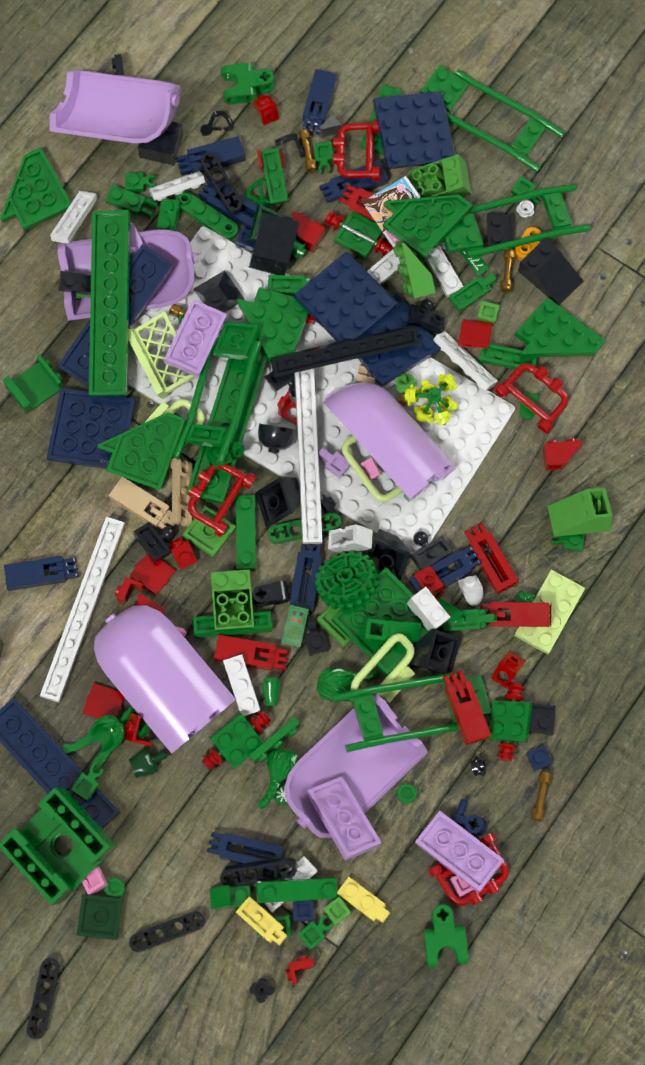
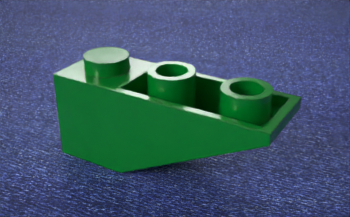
[361,616,422,642]

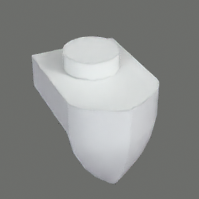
[458,575,483,607]

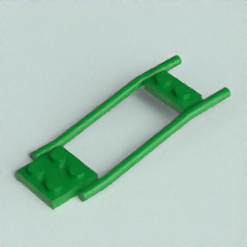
[420,64,565,173]
[443,184,591,258]
[172,322,262,465]
[331,671,491,752]

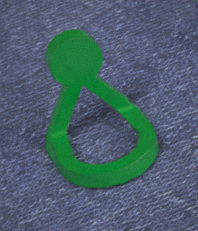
[245,178,270,208]

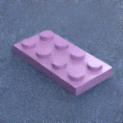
[164,299,227,377]
[306,776,381,861]
[415,811,504,893]

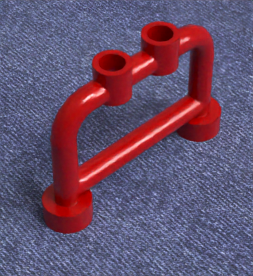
[333,119,380,181]
[494,363,569,434]
[188,464,257,538]
[428,832,509,906]

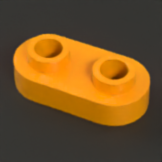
[515,227,541,261]

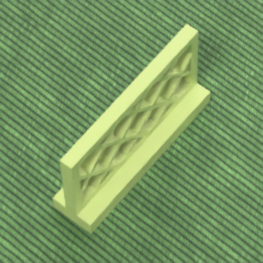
[128,311,196,399]

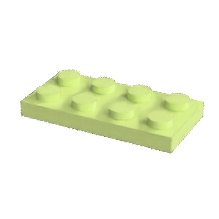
[514,570,585,654]

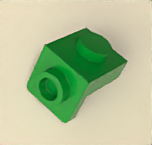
[120,705,151,739]

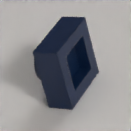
[235,228,254,251]
[526,745,553,772]
[293,900,314,922]

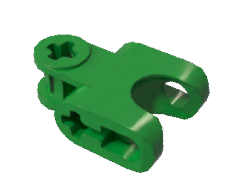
[220,63,275,104]
[423,905,469,968]

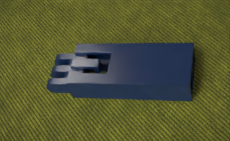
[302,69,337,134]
[176,136,245,176]
[319,160,389,203]
[198,180,258,231]
[289,544,322,614]
[409,546,482,595]
[4,556,79,591]
[207,832,284,873]

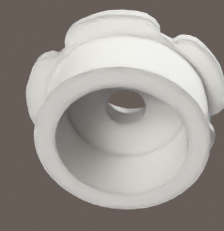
[517,200,534,218]

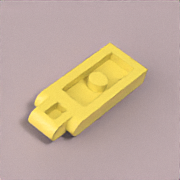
[337,877,390,923]
[236,896,287,945]

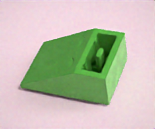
[409,154,472,198]
[393,241,436,298]
[547,487,613,537]
[211,570,254,630]

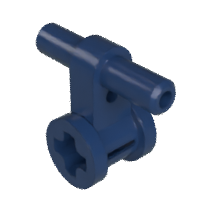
[452,799,487,836]

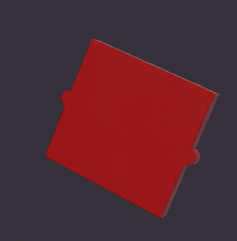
[458,320,493,349]
[130,554,176,595]
[82,683,125,719]

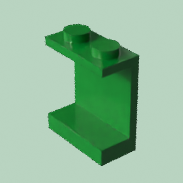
[3,354,63,414]

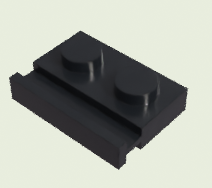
[486,213,514,249]
[529,703,556,735]

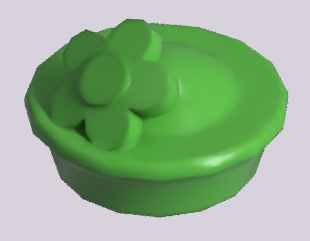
[395,374,418,392]

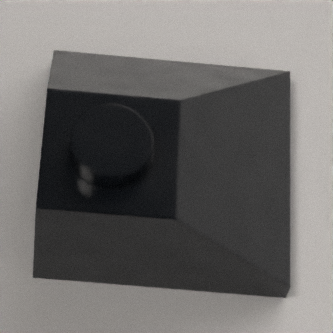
[194,270,245,312]
[255,477,300,527]
[368,529,411,581]
[409,629,461,674]

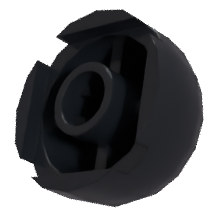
[258,423,297,453]

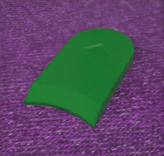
[519,390,539,420]

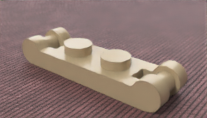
[170,458,192,527]

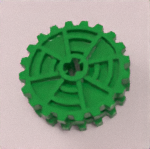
[315,551,380,611]

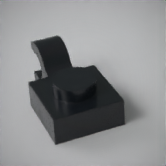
[305,619,329,656]

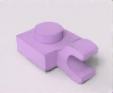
[318,448,350,479]

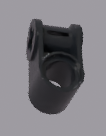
[252,581,290,607]

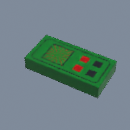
[282,604,309,647]

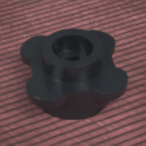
[320,494,336,513]
[470,756,486,776]
[249,978,274,1003]

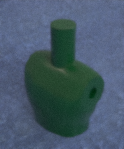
[129,748,168,778]

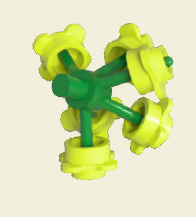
[405,374,458,425]

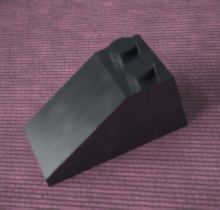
[249,213,299,275]
[518,238,583,305]

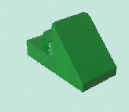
[210,885,251,909]

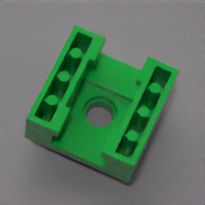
[0,787,118,905]

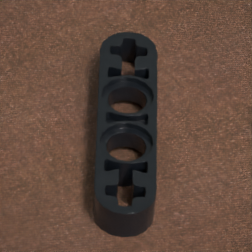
[201,152,242,215]
[220,857,298,887]
[129,911,206,953]
[26,958,60,1040]

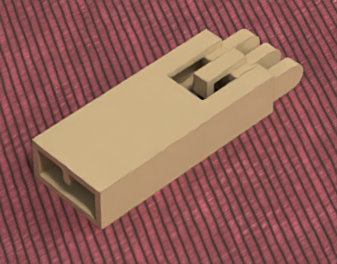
[109,477,175,529]

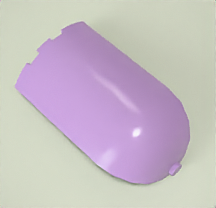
[50,70,181,143]
[58,230,197,321]
[323,382,457,501]
[94,606,236,753]
[285,694,428,838]

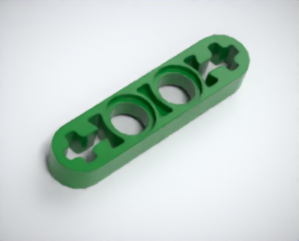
[268,513,341,544]

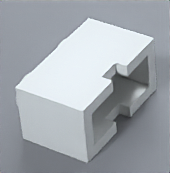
[328,524,373,554]
[407,587,450,631]

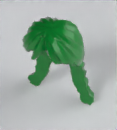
[316,668,378,704]
[62,715,126,774]
[258,748,299,814]

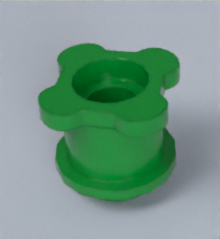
[291,236,307,259]

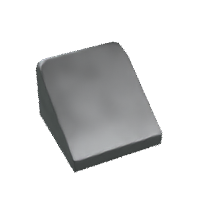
[320,116,342,138]

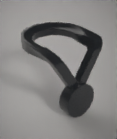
[200,111,233,136]
[274,133,305,158]

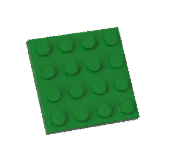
[331,567,429,676]

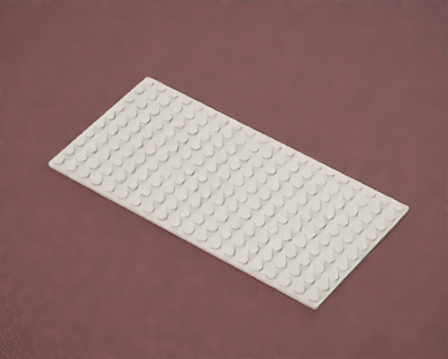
[128,226,515,554]

